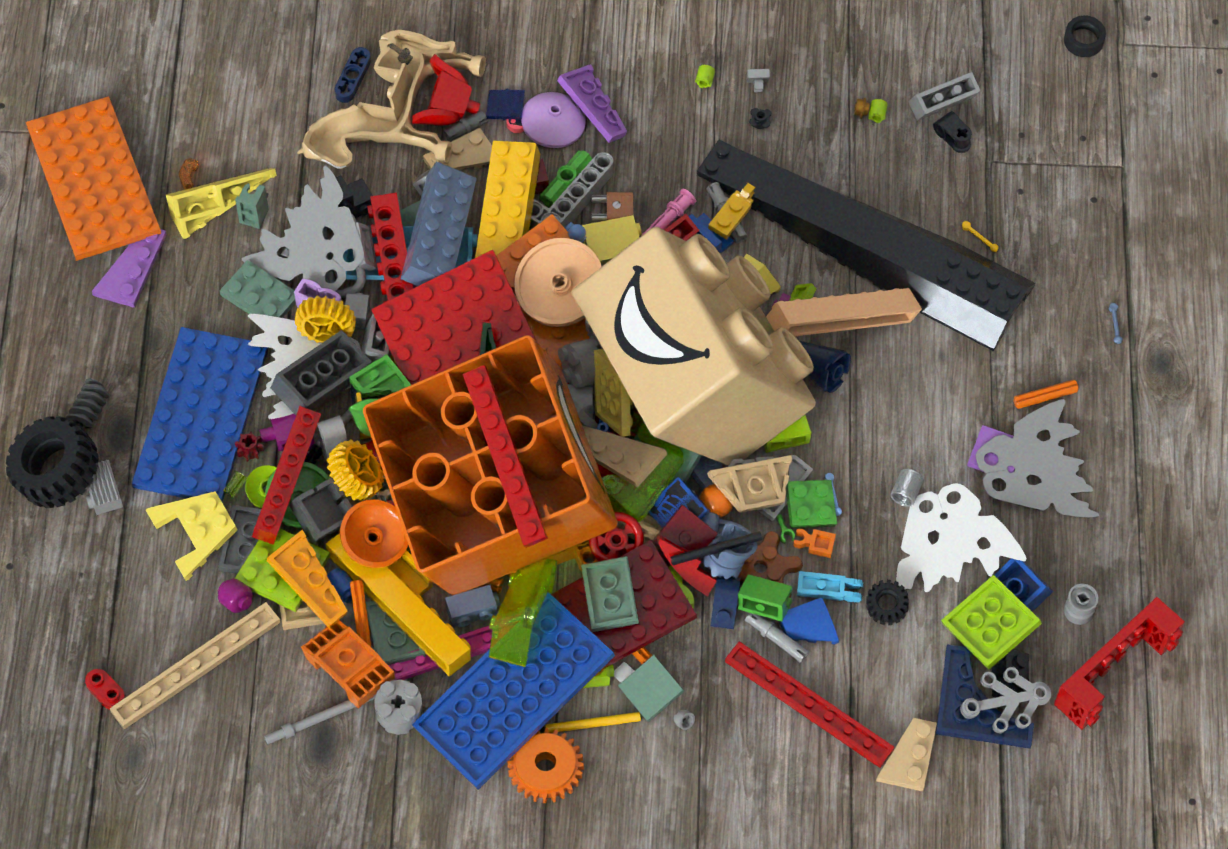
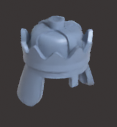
[700,522,757,580]

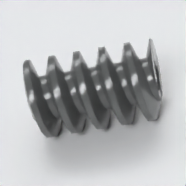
[65,378,110,429]

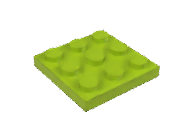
[235,528,331,612]
[941,575,1042,670]

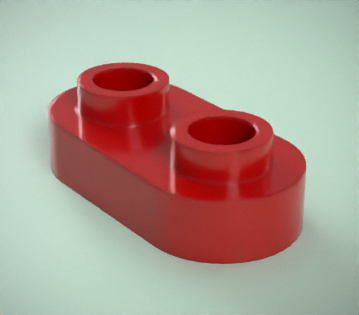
[85,669,125,710]

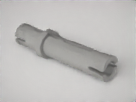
[706,182,748,243]
[745,613,810,663]

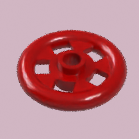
[588,511,644,561]

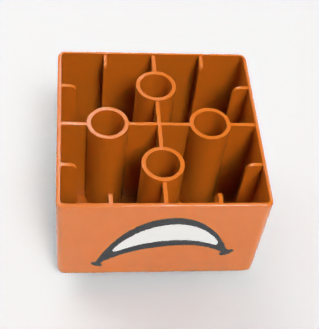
[363,335,618,595]

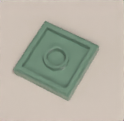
[618,655,685,722]

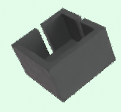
[289,477,352,544]

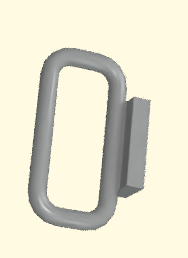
[322,213,377,299]

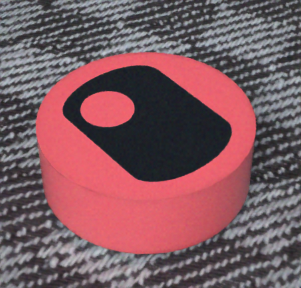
[506,111,524,133]

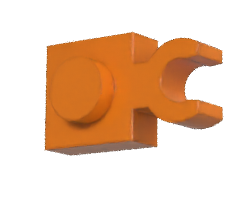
[793,529,836,558]

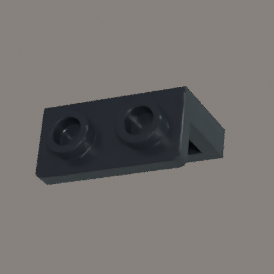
[991,649,1029,698]

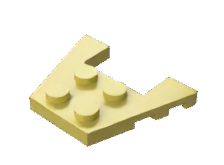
[146,491,238,581]

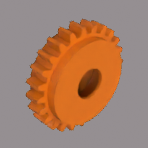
[507,728,584,803]

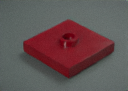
[653,504,718,551]

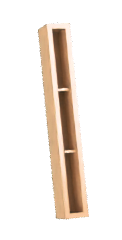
[766,288,922,336]

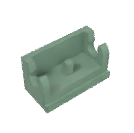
[235,183,269,229]

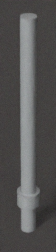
[264,695,376,745]

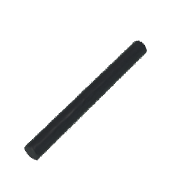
[670,531,762,566]

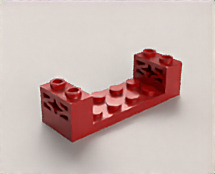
[1054,597,1185,730]

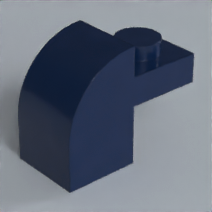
[710,576,741,629]

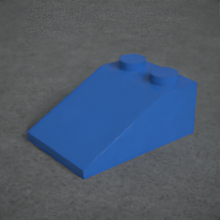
[994,558,1054,611]

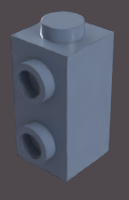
[445,585,500,627]

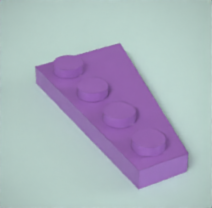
[92,229,167,307]

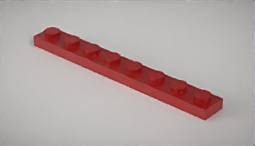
[463,365,548,548]
[725,641,895,768]

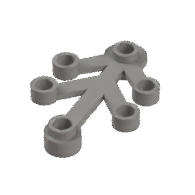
[960,667,1051,733]

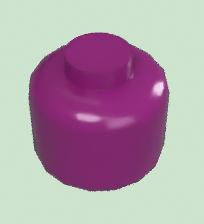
[218,578,253,613]

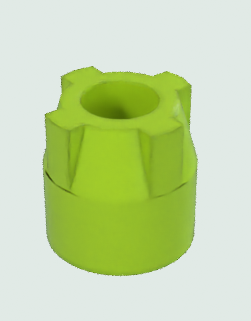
[695,65,715,88]
[868,99,888,123]

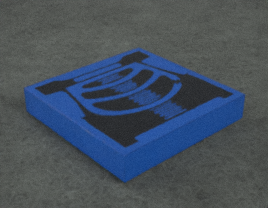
[645,477,710,528]

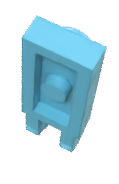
[797,571,864,603]

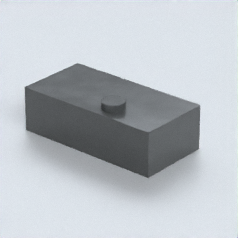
[270,330,372,415]

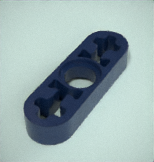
[335,47,371,103]

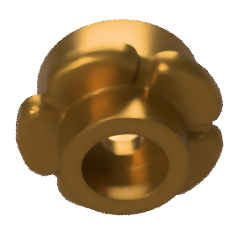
[854,97,870,119]

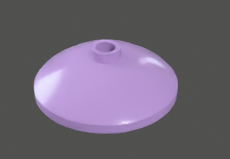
[521,92,586,148]

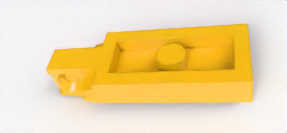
[708,183,755,240]

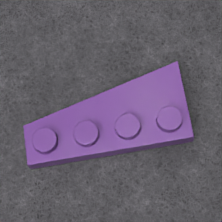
[557,64,627,143]

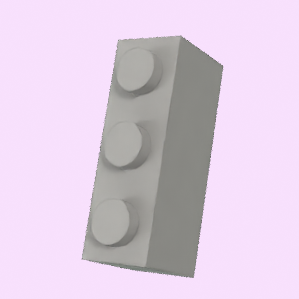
[908,72,981,121]

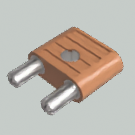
[591,192,633,221]

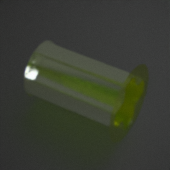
[223,471,247,499]

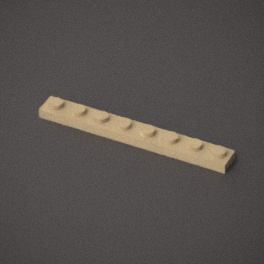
[110,602,280,729]

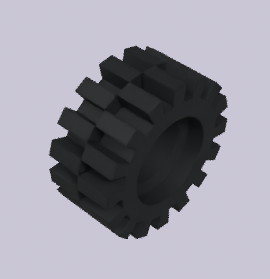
[866,579,909,625]

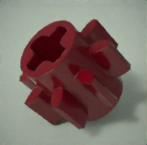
[235,431,264,462]

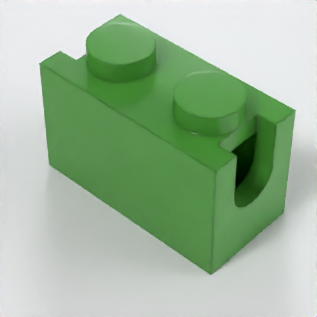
[738,574,792,622]

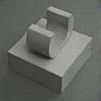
[746,69,770,92]

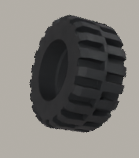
[6,416,99,508]

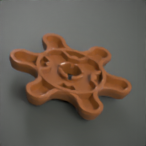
[732,531,803,598]

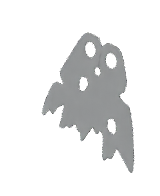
[242,166,364,291]
[976,399,1099,517]

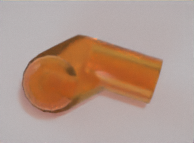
[179,158,199,190]

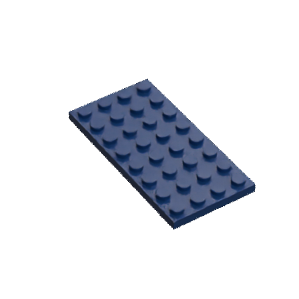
[132,327,269,503]
[412,592,615,790]

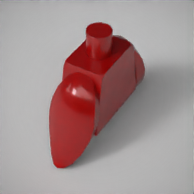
[412,54,480,126]

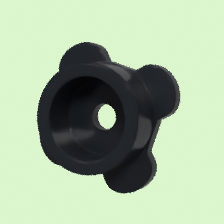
[749,108,772,129]

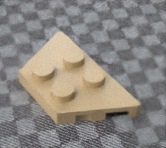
[707,455,792,513]

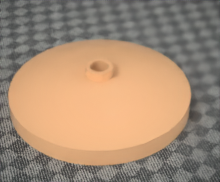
[514,238,602,327]

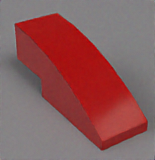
[657,535,717,597]

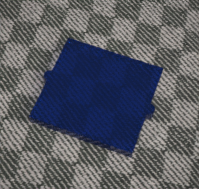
[486,88,525,121]

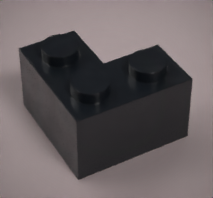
[322,175,373,218]

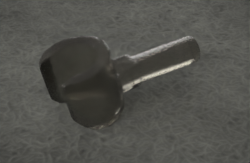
[389,43,413,65]

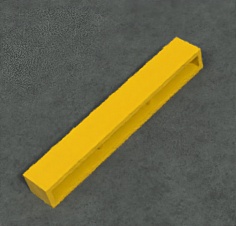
[326,533,471,677]

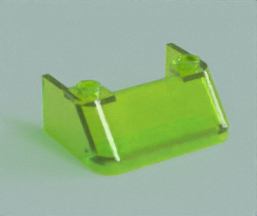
[602,410,684,522]
[489,558,557,667]

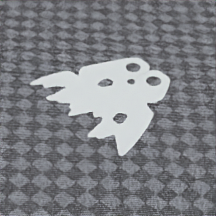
[248,314,361,419]
[896,483,1026,592]

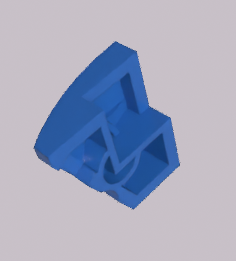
[778,597,839,644]

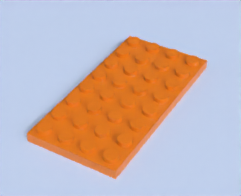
[26,96,161,261]

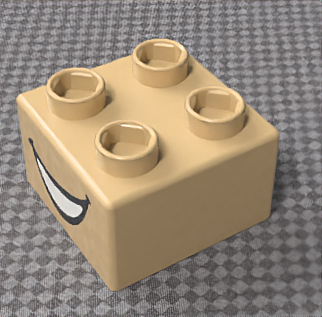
[572,227,816,465]

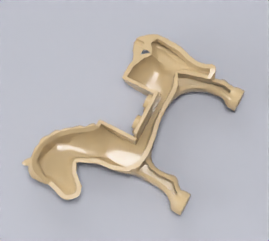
[297,30,486,169]

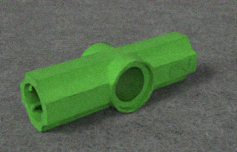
[540,150,592,208]

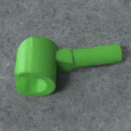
[776,514,795,544]

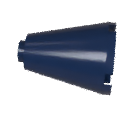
[799,341,851,393]

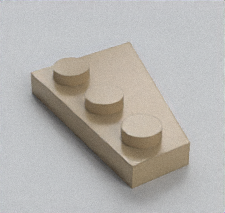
[423,128,492,171]
[876,718,937,791]

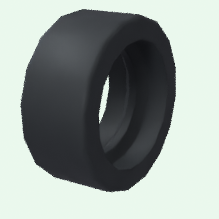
[1064,15,1106,57]

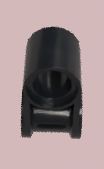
[933,111,972,153]

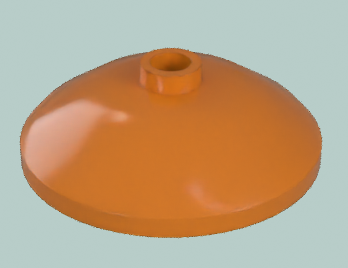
[340,499,408,568]

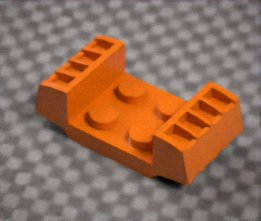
[301,620,395,709]

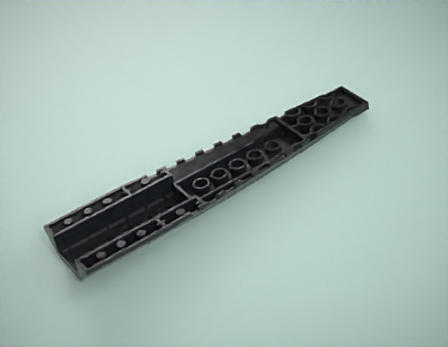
[697,139,1036,351]

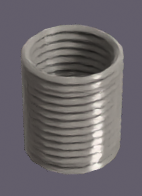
[890,469,924,506]

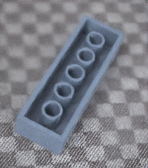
[401,161,477,286]

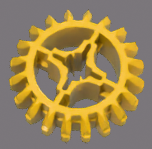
[295,295,356,343]
[327,439,385,501]

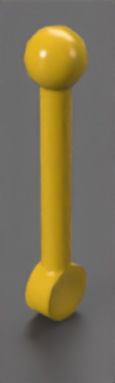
[962,221,999,252]

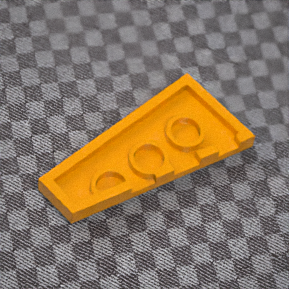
[267,529,348,628]

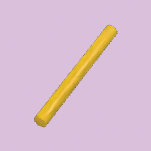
[545,712,641,733]

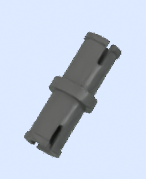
[443,110,488,142]

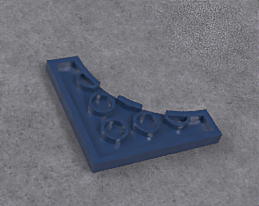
[936,644,1034,749]

